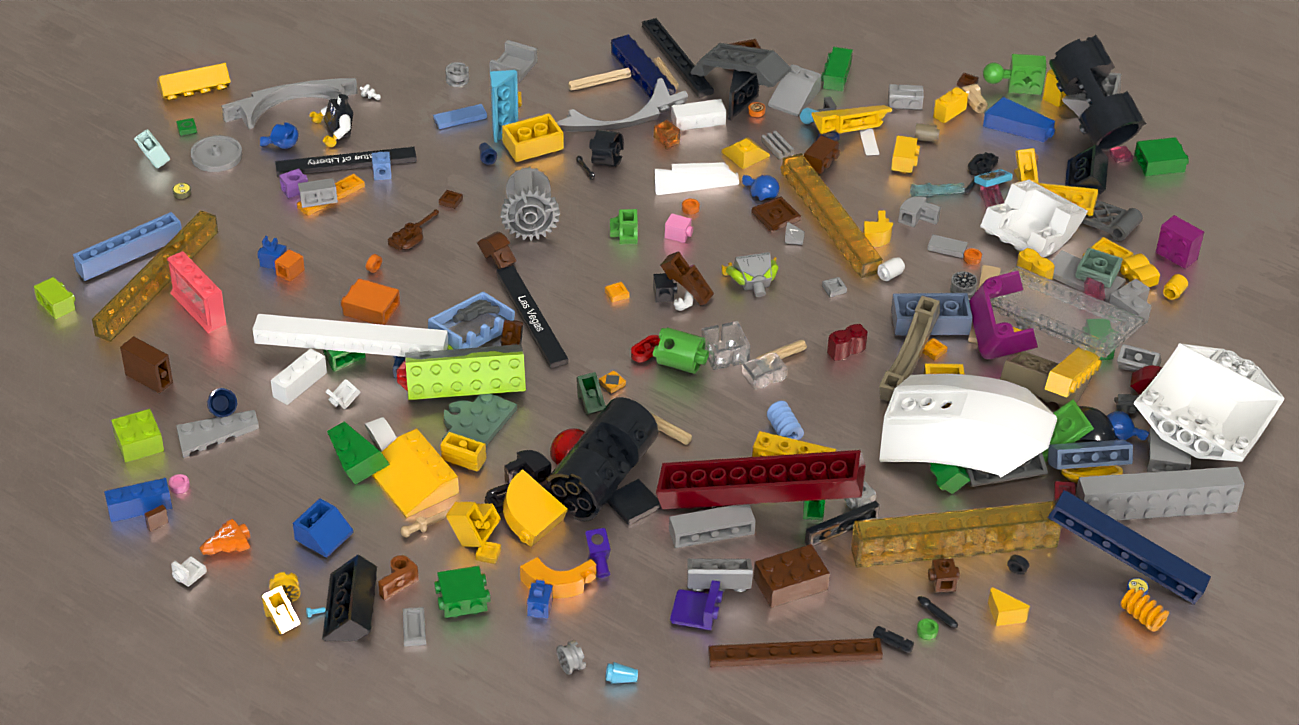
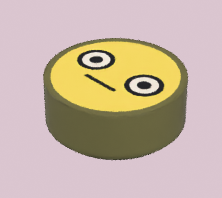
[173,183,191,199]

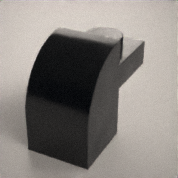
[504,450,552,484]

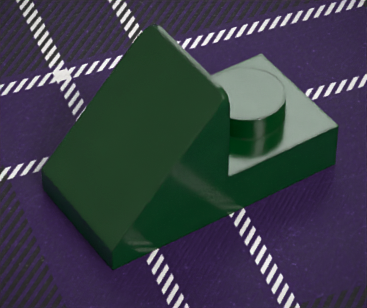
[576,372,606,415]

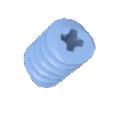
[767,401,804,440]

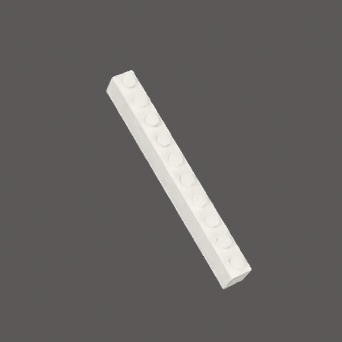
[253,314,448,357]

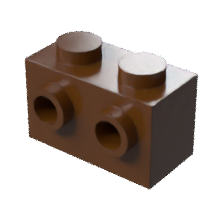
[803,135,840,174]

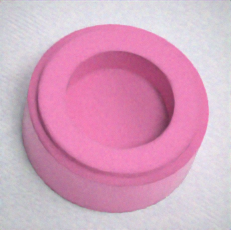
[168,474,190,494]

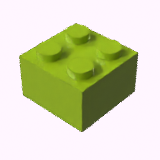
[111,409,164,463]

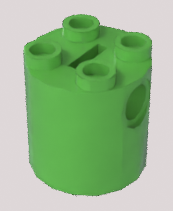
[653,327,709,374]

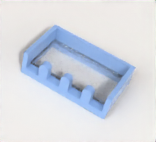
[428,291,515,349]

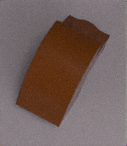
[477,232,517,269]

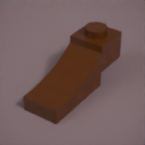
[660,251,714,306]

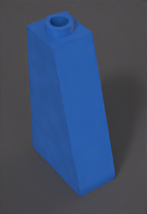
[983,97,1055,143]

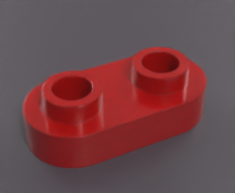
[631,335,660,363]

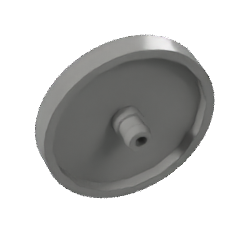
[191,135,242,172]

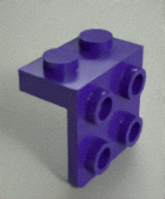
[670,580,723,630]

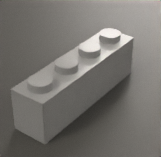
[669,504,756,548]

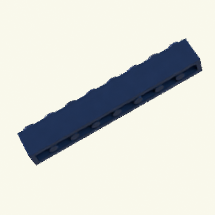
[1048,490,1211,605]

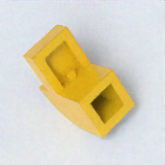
[863,210,893,247]

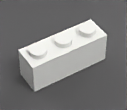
[671,99,726,131]
[271,348,327,405]

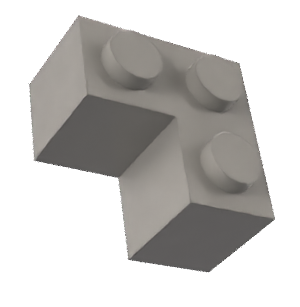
[1108,279,1151,330]

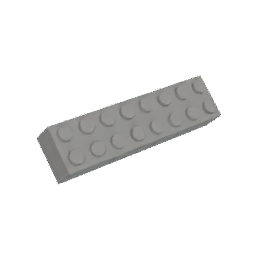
[1075,467,1245,520]

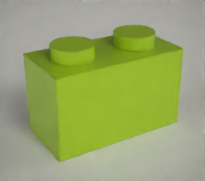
[34,277,76,319]

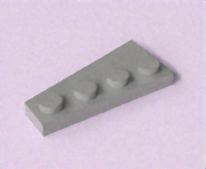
[176,410,259,458]

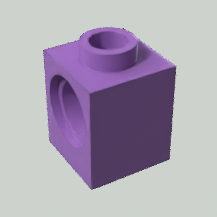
[279,169,309,199]

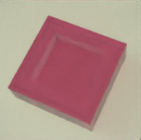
[1109,146,1133,164]

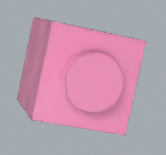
[665,214,693,243]

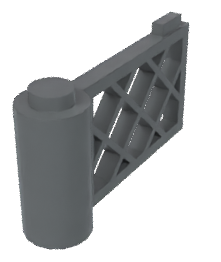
[1082,200,1143,241]

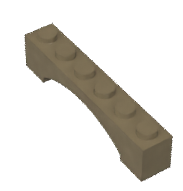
[879,296,940,402]

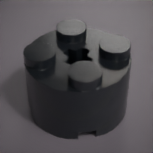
[589,130,624,166]

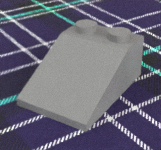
[768,64,822,117]

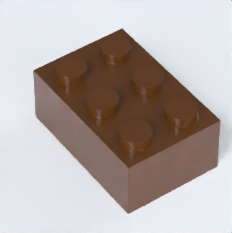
[753,544,830,608]

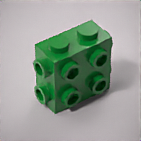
[434,566,490,618]

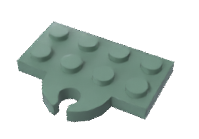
[442,394,517,446]

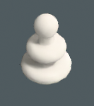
[360,84,381,100]

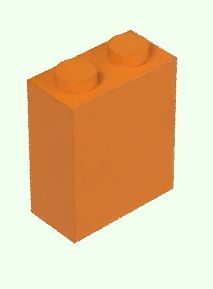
[341,279,400,325]

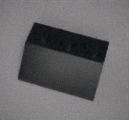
[1065,144,1108,195]

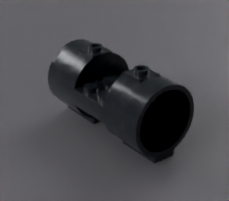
[1049,35,1146,151]
[545,397,658,521]

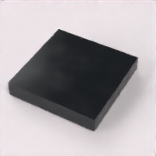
[607,479,661,525]

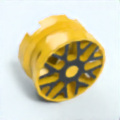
[269,572,301,603]

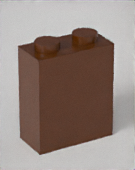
[120,336,173,394]

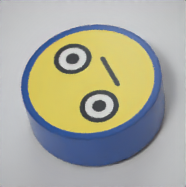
[1127,578,1149,597]

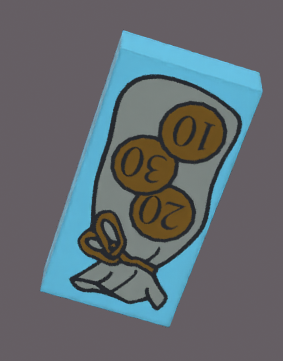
[974,169,1012,187]

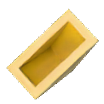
[988,587,1030,626]

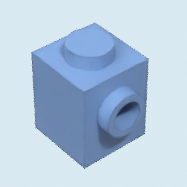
[372,152,392,180]

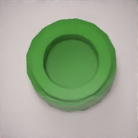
[917,618,939,640]

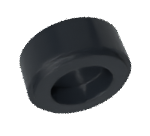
[1007,555,1029,574]

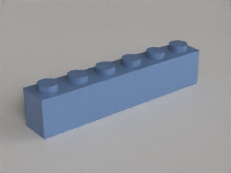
[73,212,183,281]

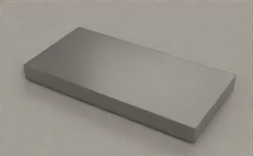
[1051,250,1126,304]

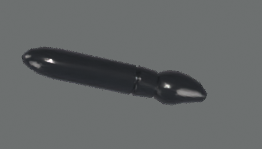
[917,596,958,628]

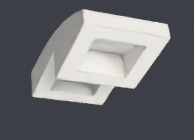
[365,417,397,452]

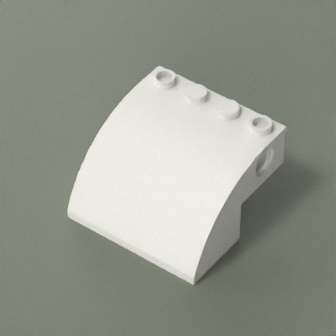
[980,180,1088,257]

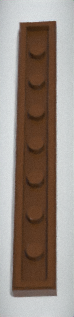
[708,638,883,667]

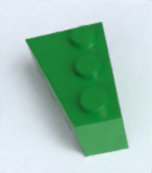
[327,421,390,485]

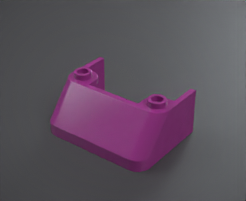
[969,270,1038,359]

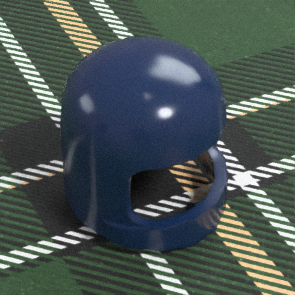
[207,388,237,417]

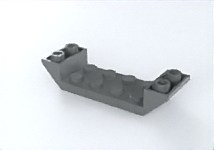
[691,43,791,87]

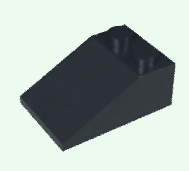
[728,70,759,121]

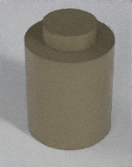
[914,123,940,142]

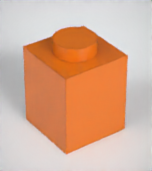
[275,249,305,282]

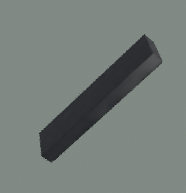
[805,501,880,546]

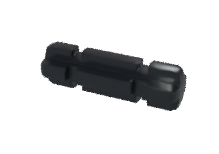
[873,626,914,653]

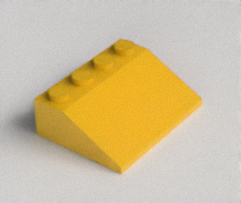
[371,428,459,518]

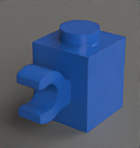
[257,236,287,270]
[527,580,553,618]

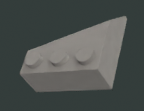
[1063,73,1121,117]

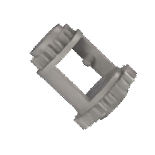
[501,166,560,241]

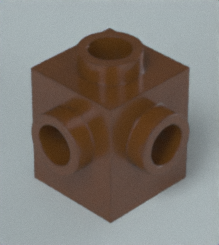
[928,558,960,593]

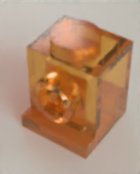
[654,120,680,150]

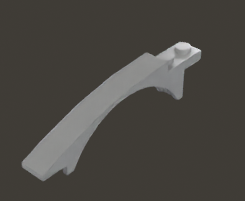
[221,78,357,129]
[556,78,688,132]

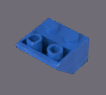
[293,498,354,558]

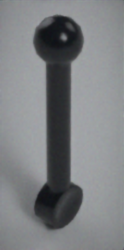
[576,156,595,179]

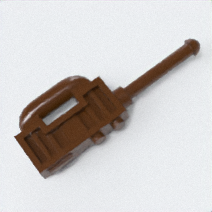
[388,209,439,251]

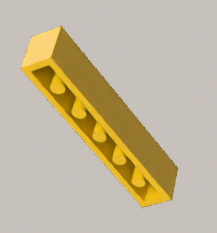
[1045,346,1102,397]

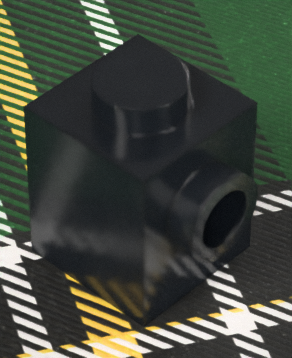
[653,273,677,302]

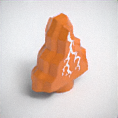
[199,519,251,555]

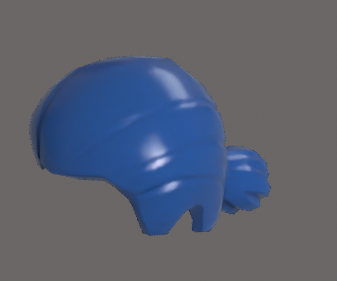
[260,122,299,149]
[742,175,780,201]
[1107,411,1149,441]

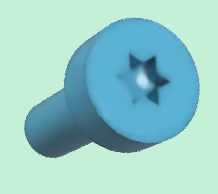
[306,607,325,618]

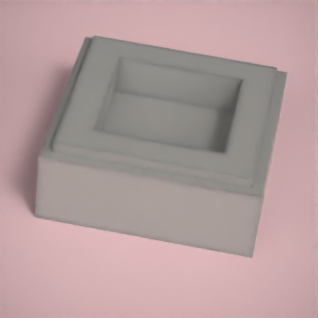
[822,277,847,297]

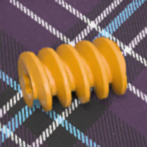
[1120,588,1169,632]

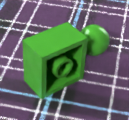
[983,54,1046,95]

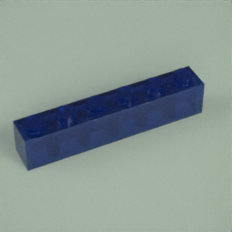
[611,34,676,99]

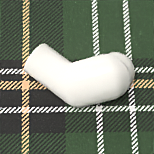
[674,291,694,311]

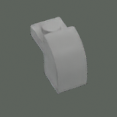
[898,196,941,228]

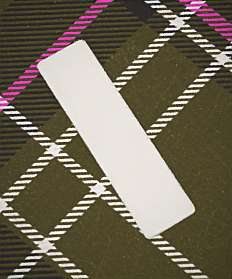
[859,128,879,155]

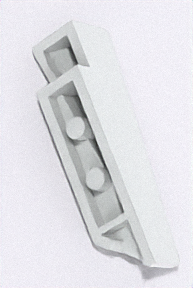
[654,162,739,195]

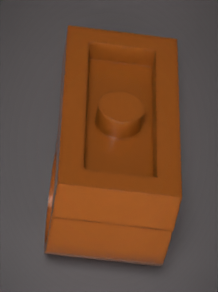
[378,555,419,600]

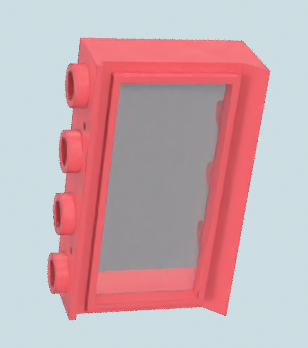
[166,251,227,333]

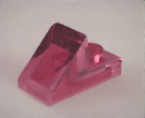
[1078,277,1106,311]

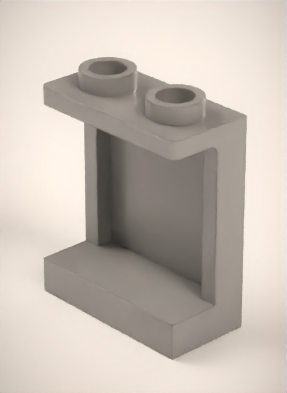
[489,40,537,83]
[1147,426,1191,473]

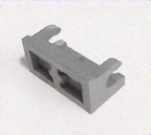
[298,178,338,208]

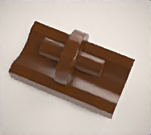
[500,320,523,346]

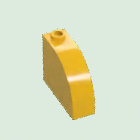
[503,470,567,547]

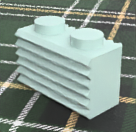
[134,130,170,168]

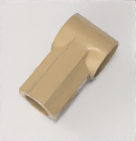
[960,84,988,114]

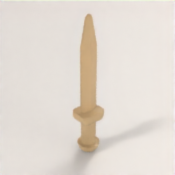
[400,508,451,537]

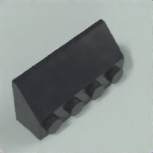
[322,554,377,641]

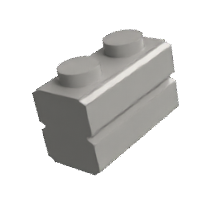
[888,84,924,110]
[1117,344,1161,372]

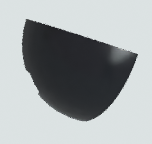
[1076,406,1116,442]

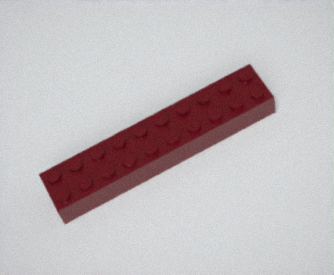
[656,450,866,509]

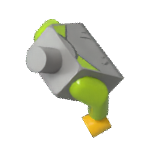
[721,252,779,297]

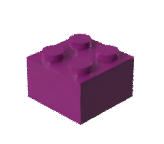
[1156,215,1204,269]

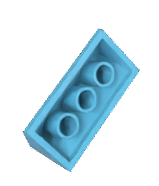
[490,70,518,143]

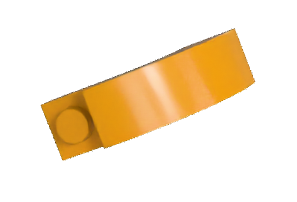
[520,557,596,599]

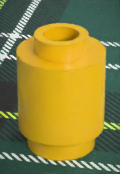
[1163,274,1188,300]

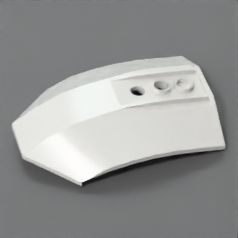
[1134,343,1284,462]
[879,374,1057,478]

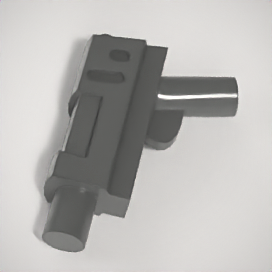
[452,299,500,323]
[1114,394,1140,414]

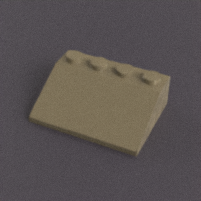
[1000,351,1092,407]

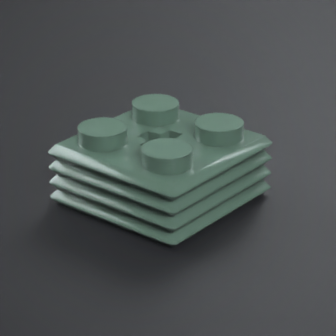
[1075,248,1123,288]

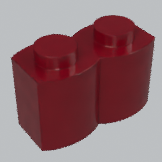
[827,324,868,361]

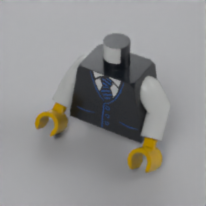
[309,94,353,147]

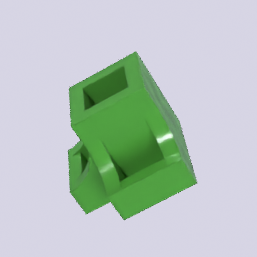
[610,209,638,244]

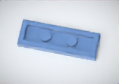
[433,104,487,129]

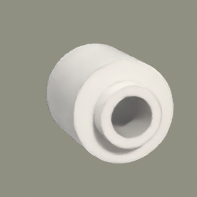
[878,257,905,281]

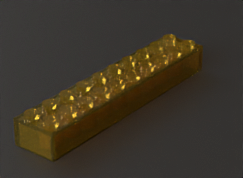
[851,501,1062,568]

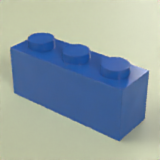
[104,478,173,522]

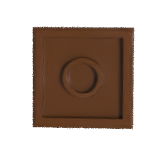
[751,196,801,232]

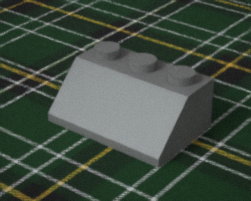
[687,558,753,592]

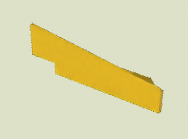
[811,105,892,134]

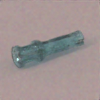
[910,183,965,198]

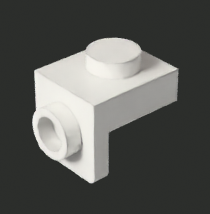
[325,379,361,409]
[171,557,207,587]

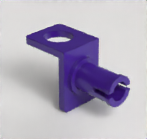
[585,528,611,578]

